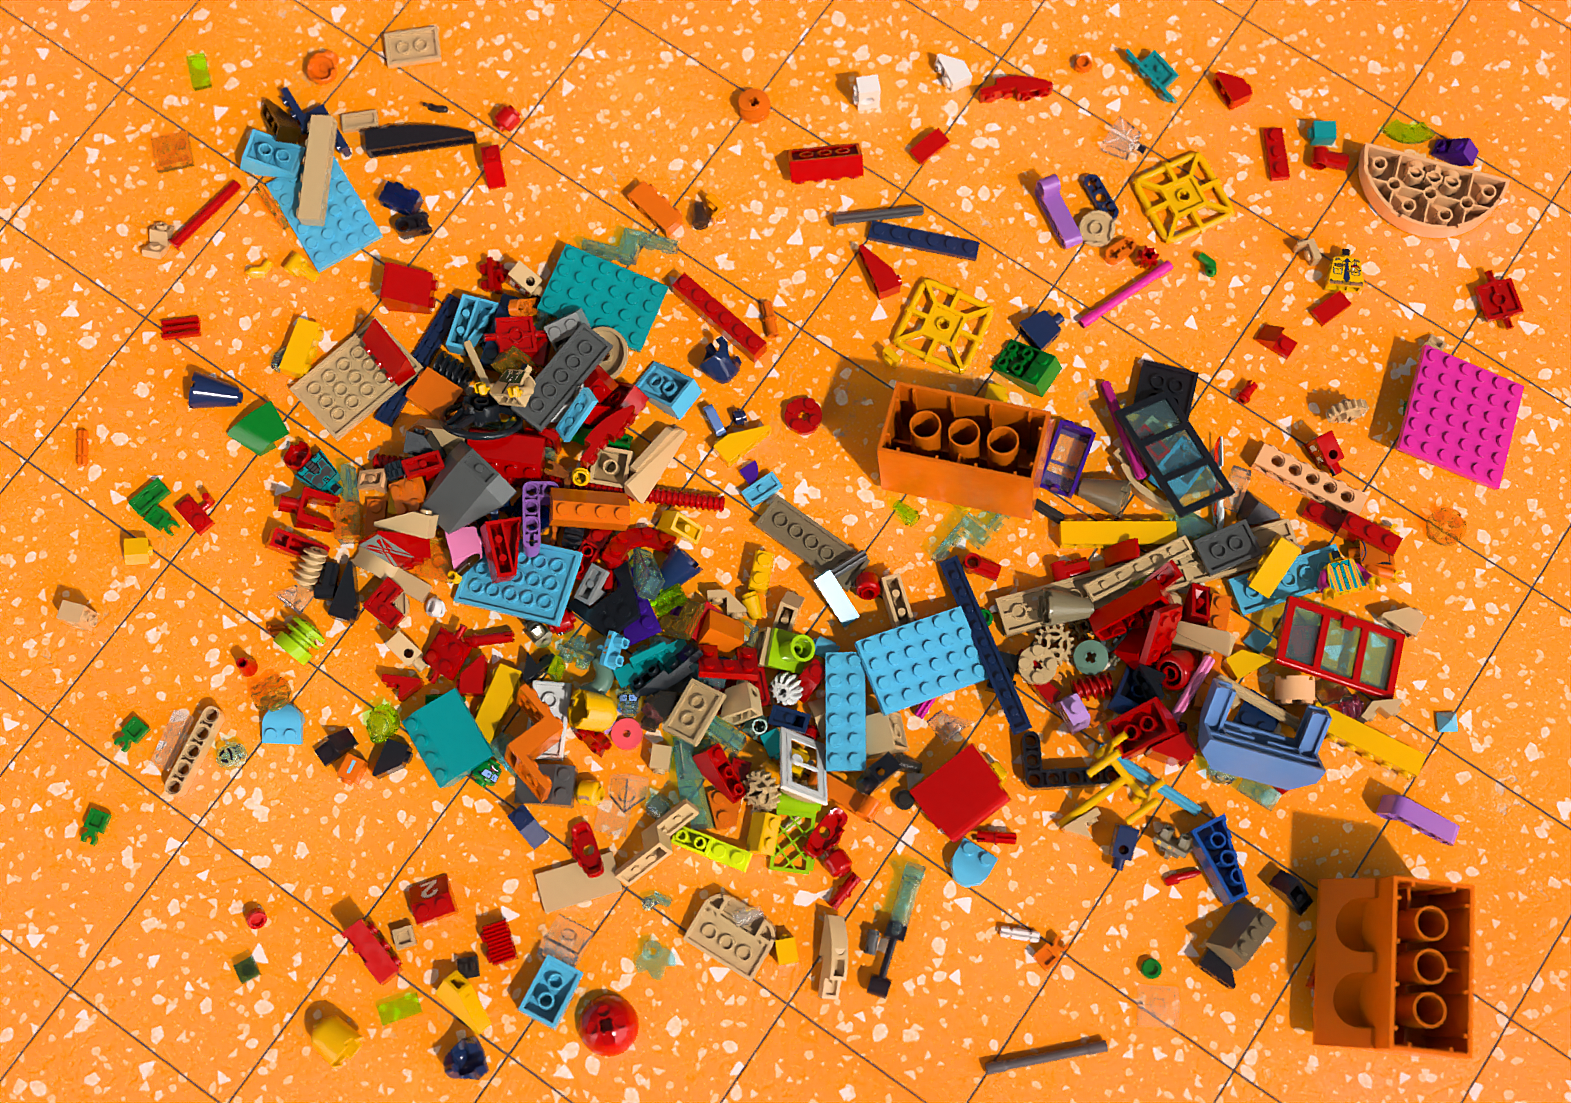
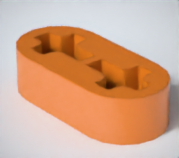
[1104,237,1137,265]

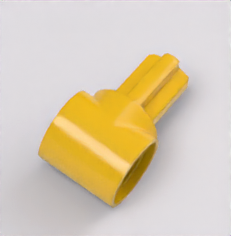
[283,253,320,283]

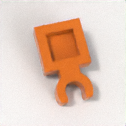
[1032,936,1069,972]

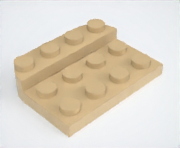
[683,893,777,982]

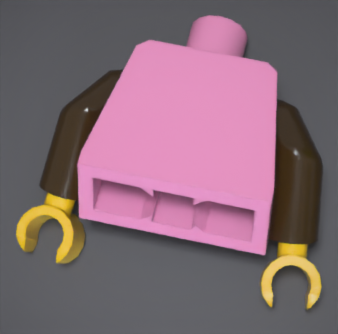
[438,525,484,584]

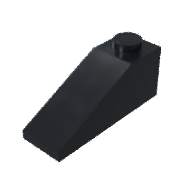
[328,561,361,625]

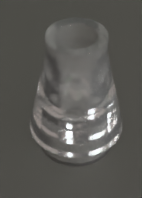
[732,905,763,928]

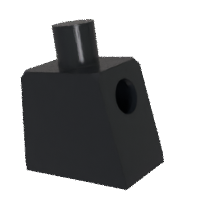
[856,752,902,795]

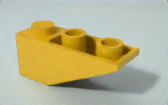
[435,970,492,1036]

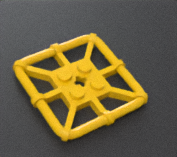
[1132,151,1235,245]
[893,278,995,375]

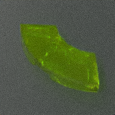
[1382,119,1435,144]

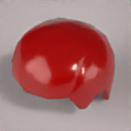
[283,441,313,471]

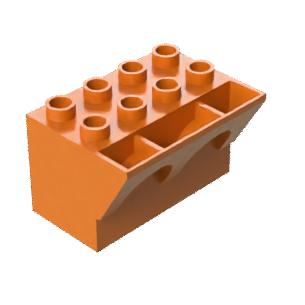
[877,381,1056,521]
[1312,875,1475,1059]

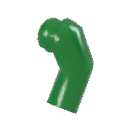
[1197,252,1217,277]

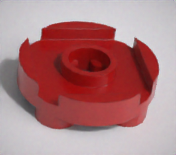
[785,398,822,436]

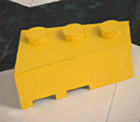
[1247,532,1302,599]

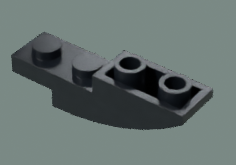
[629,640,704,697]

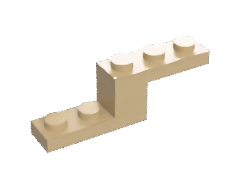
[614,798,700,887]

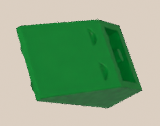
[991,339,1062,398]

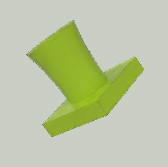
[764,628,815,676]

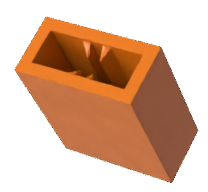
[406,367,467,420]

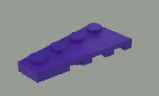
[616,567,662,647]

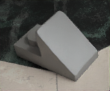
[574,563,610,606]

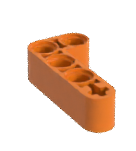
[807,767,882,823]

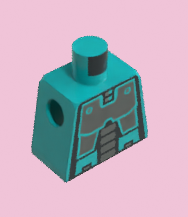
[295,450,343,496]

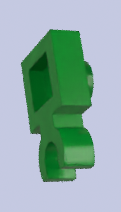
[143,505,180,536]
[113,716,151,752]
[80,808,112,846]

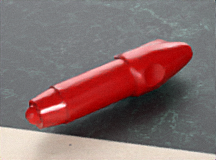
[1164,869,1201,886]

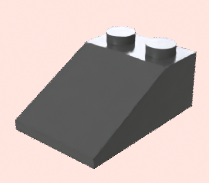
[514,764,578,809]

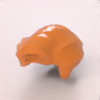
[307,50,339,86]

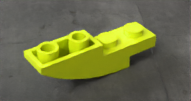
[671,826,753,872]

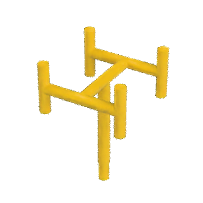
[1058,731,1166,828]

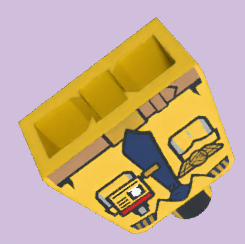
[1324,249,1364,294]

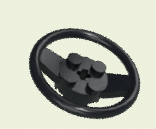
[439,393,523,440]

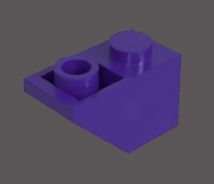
[1431,138,1479,166]

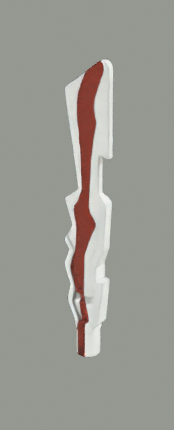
[1210,436,1224,532]

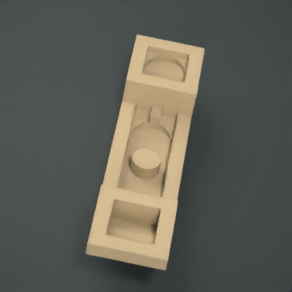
[1118,463,1184,515]

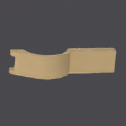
[350,546,433,604]

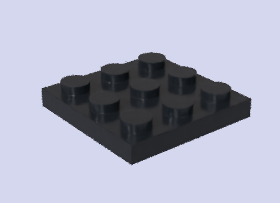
[1133,360,1199,425]

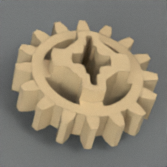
[1325,398,1369,424]
[1032,625,1075,667]
[743,769,781,813]

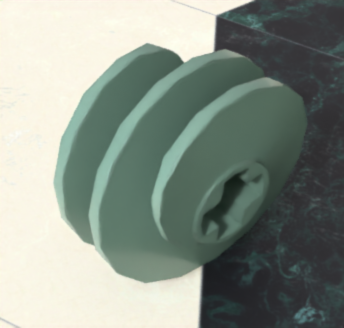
[1073,640,1109,675]

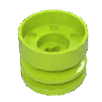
[273,615,326,666]

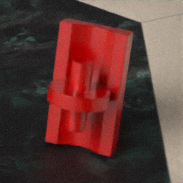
[480,256,510,294]

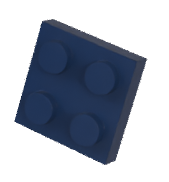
[1232,689,1286,733]

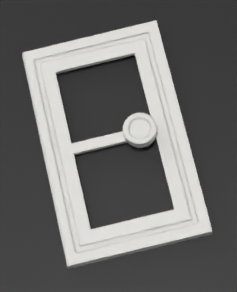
[780,727,828,806]

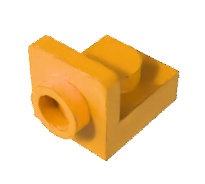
[705,192,727,225]

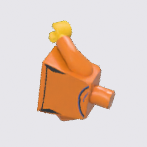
[1348,524,1403,583]

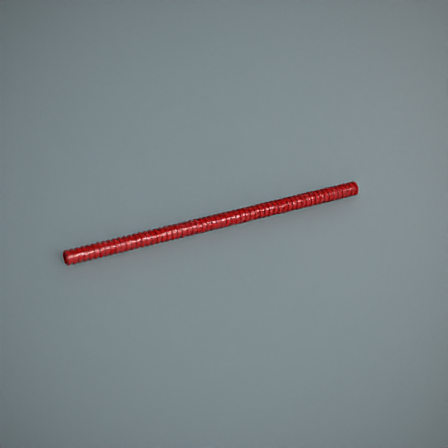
[372,453,725,513]

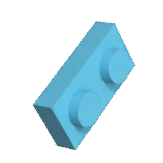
[741,471,783,508]

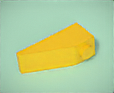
[713,425,772,468]

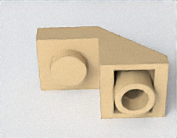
[142,222,174,259]
[707,590,747,619]
[1356,698,1403,724]

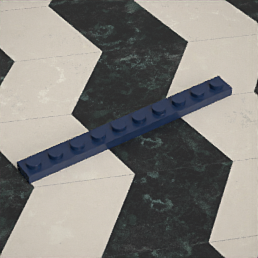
[939,555,1032,735]

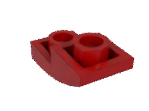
[910,128,951,165]
[1103,538,1140,568]

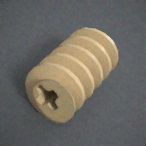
[293,546,328,590]

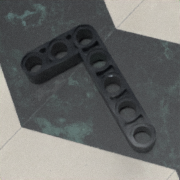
[1020,731,1120,791]

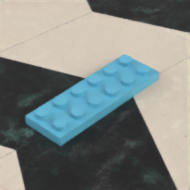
[1227,544,1343,617]
[825,652,867,772]

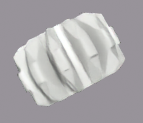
[770,672,804,706]

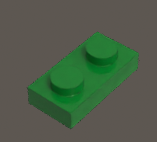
[128,477,171,517]

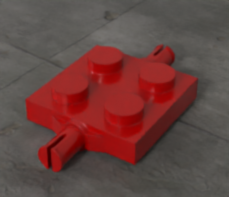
[1474,270,1524,330]
[484,316,548,356]
[423,623,473,684]

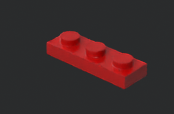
[1263,127,1290,181]

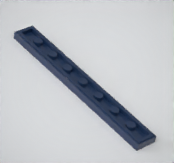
[374,294,461,428]

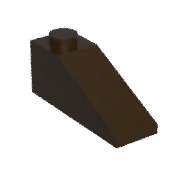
[261,98,302,144]

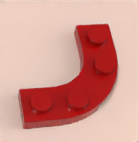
[602,527,677,566]

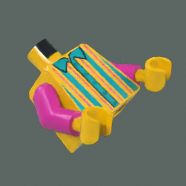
[1317,550,1381,601]

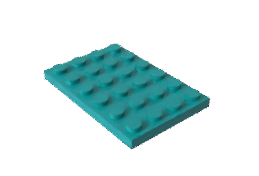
[537,244,669,353]

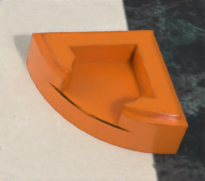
[1087,709,1110,729]

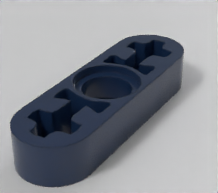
[1083,174,1119,221]

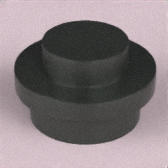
[895,790,914,810]

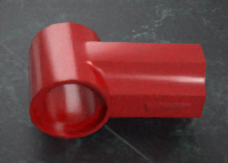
[1310,146,1349,171]
[962,553,1002,582]
[1049,557,1091,582]

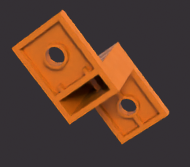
[504,683,564,803]

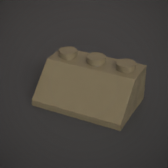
[1205,902,1277,972]

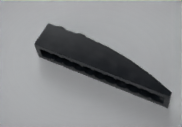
[364,125,478,158]

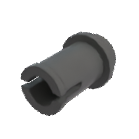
[863,929,881,955]

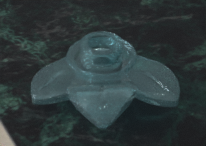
[636,940,676,981]

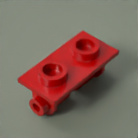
[573,728,612,758]

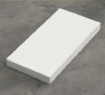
[527,680,572,761]

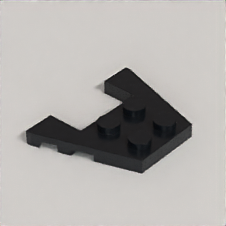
[567,561,641,637]

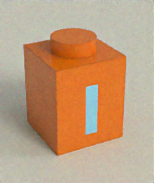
[337,753,369,786]

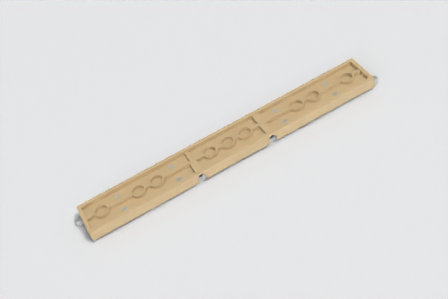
[989,518,1304,637]

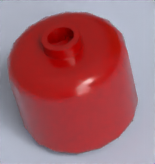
[1155,649,1199,690]

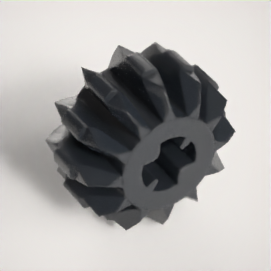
[561,527,585,550]

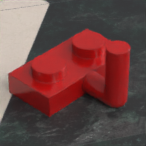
[175,493,215,536]

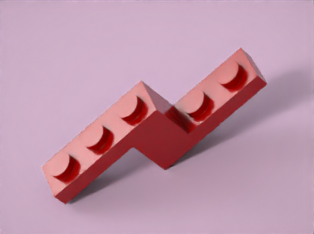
[1301,499,1403,556]

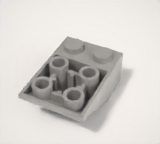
[544,308,602,363]

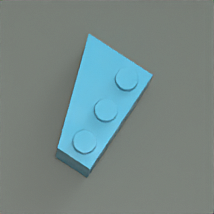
[446,294,499,357]

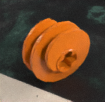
[738,88,771,124]

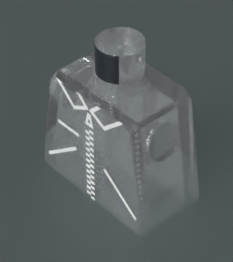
[1100,116,1147,160]

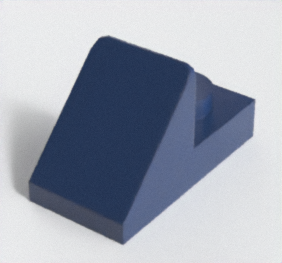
[768,704,811,734]

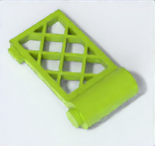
[769,790,821,875]

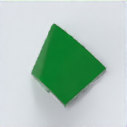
[227,401,290,457]

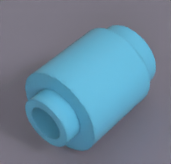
[813,636,840,659]

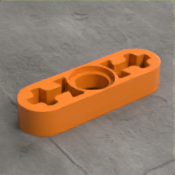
[508,298,540,316]

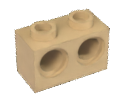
[56,600,98,632]

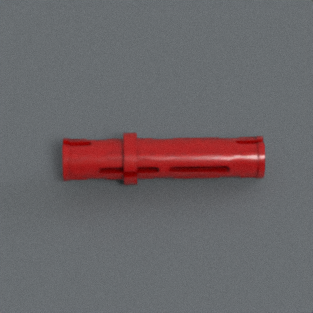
[463,630,515,649]

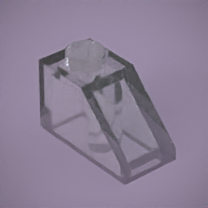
[1223,465,1251,513]

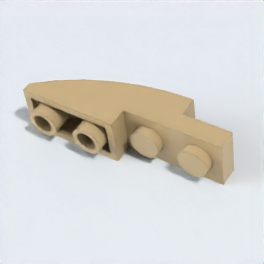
[817,914,848,1000]

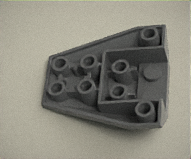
[421,441,517,534]

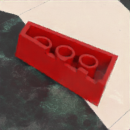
[1088,578,1174,641]

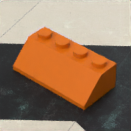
[549,487,630,531]

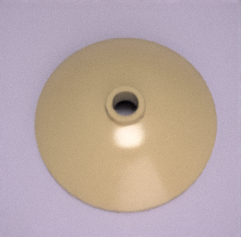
[592,327,629,379]

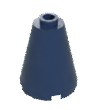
[189,371,243,409]
[651,544,703,597]

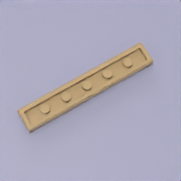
[1082,535,1194,603]

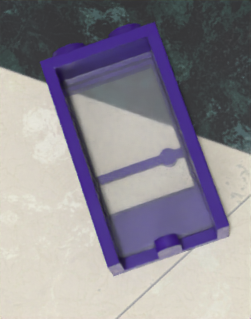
[1040,420,1096,499]

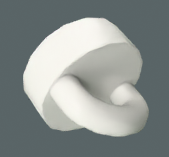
[426,597,446,618]

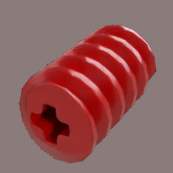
[1070,672,1113,701]

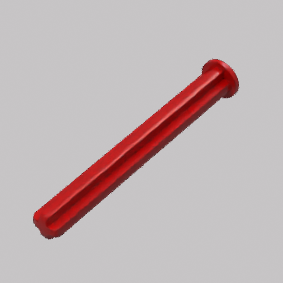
[168,180,241,251]

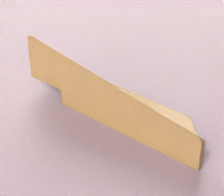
[624,425,688,504]
[1148,620,1236,657]

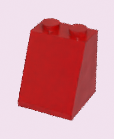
[380,262,438,314]

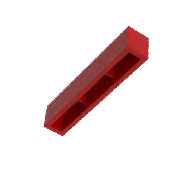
[672,272,767,363]

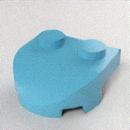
[262,702,305,745]
[949,838,998,888]

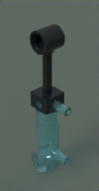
[866,861,926,999]

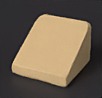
[1419,334,1447,353]

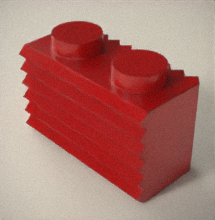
[480,919,519,966]

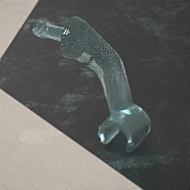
[736,621,759,660]

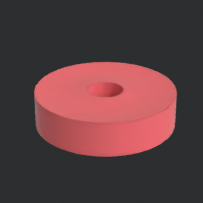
[611,718,643,750]

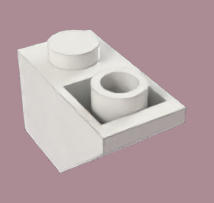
[934,54,972,93]

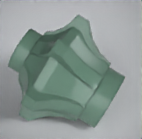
[742,715,770,740]

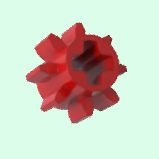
[1135,246,1159,270]

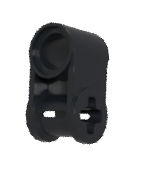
[395,212,433,240]

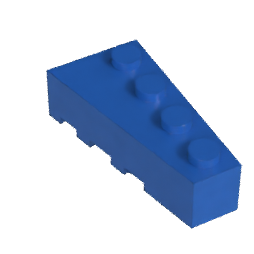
[1186,813,1249,907]

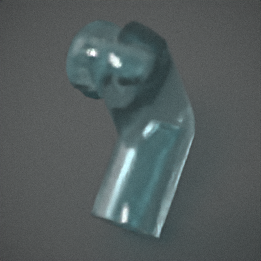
[270,345,286,373]
[642,893,672,911]

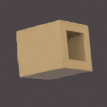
[649,744,673,775]

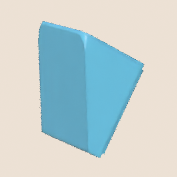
[1243,628,1272,654]

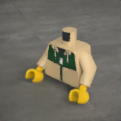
[474,363,536,407]

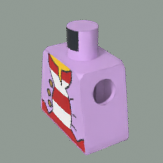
[1053,693,1091,735]

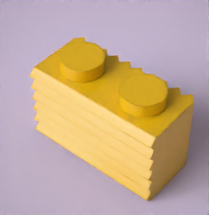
[748,550,775,595]
[746,812,782,856]

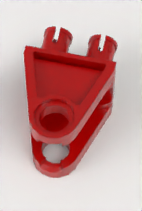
[278,487,341,532]

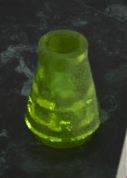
[892,500,920,527]

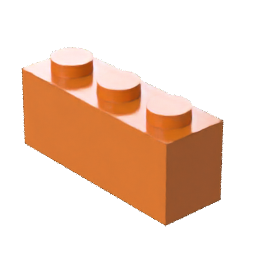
[628,181,683,238]

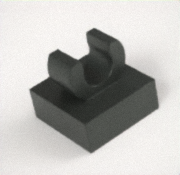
[457,956,480,979]

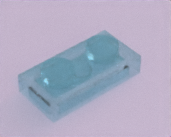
[340,463,360,505]

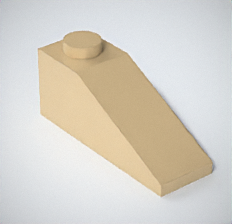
[373,508,439,539]

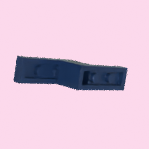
[281,86,352,157]

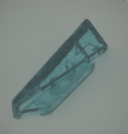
[673,737,715,831]

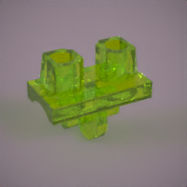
[649,583,688,618]

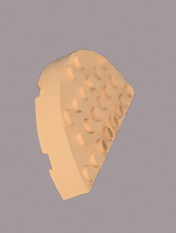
[1358,143,1510,238]

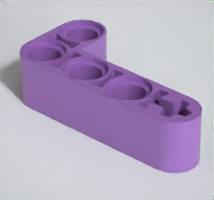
[1035,173,1083,250]
[522,481,559,557]
[1376,795,1460,846]

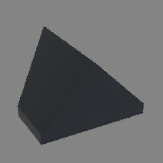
[1236,488,1280,526]

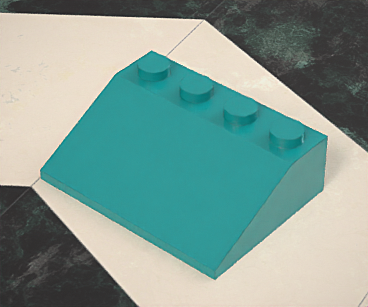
[402,688,495,789]

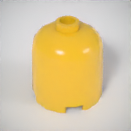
[567,689,617,732]
[311,1016,364,1069]

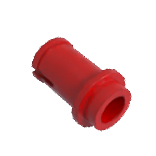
[1236,380,1258,404]

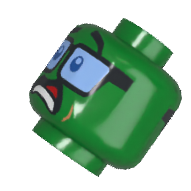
[472,759,502,788]

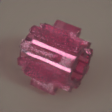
[1338,693,1364,719]

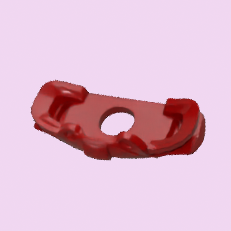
[803,807,848,858]
[571,821,604,878]

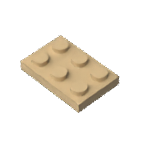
[384,26,442,69]
[662,678,727,747]

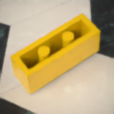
[279,317,324,379]

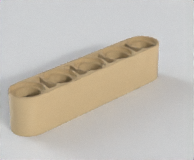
[164,706,225,798]

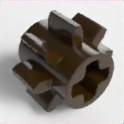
[1068,619,1093,641]

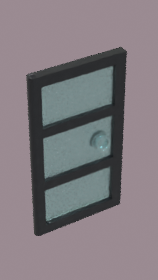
[1113,389,1235,518]

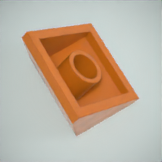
[697,609,744,659]

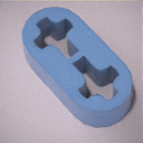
[703,404,727,438]

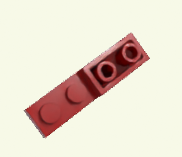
[978,76,1053,103]
[580,405,636,469]
[576,529,614,581]

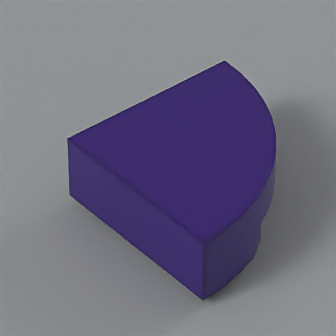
[740,460,758,486]

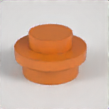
[1074,55,1092,73]

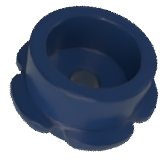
[732,408,747,426]

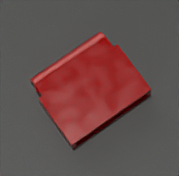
[909,743,1011,843]

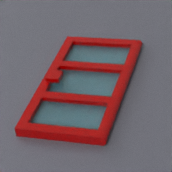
[1273,596,1405,700]

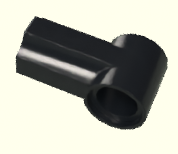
[314,562,340,601]

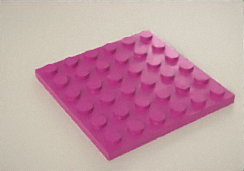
[1396,345,1524,490]

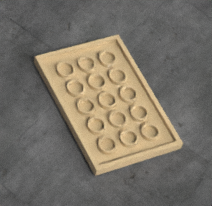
[289,317,424,442]

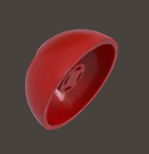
[578,995,639,1057]

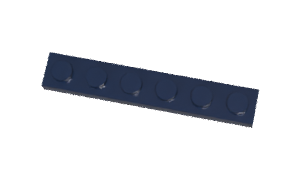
[868,221,980,262]

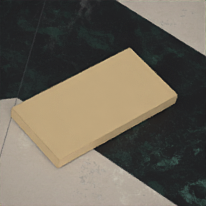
[535,852,623,914]

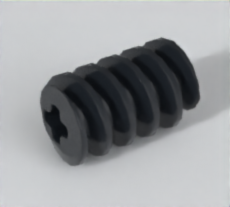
[433,351,476,389]

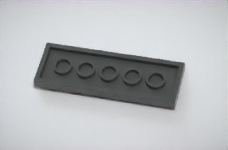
[511,322,613,433]

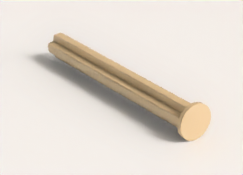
[1216,674,1302,733]

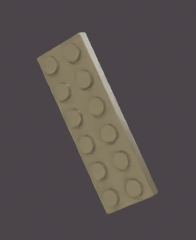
[755,495,870,592]

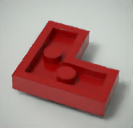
[523,427,562,455]
[362,577,405,631]

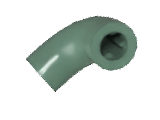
[579,657,615,695]

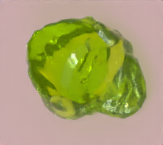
[366,703,400,744]

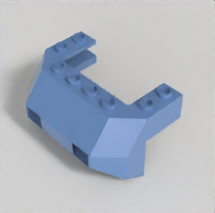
[1198,678,1332,790]

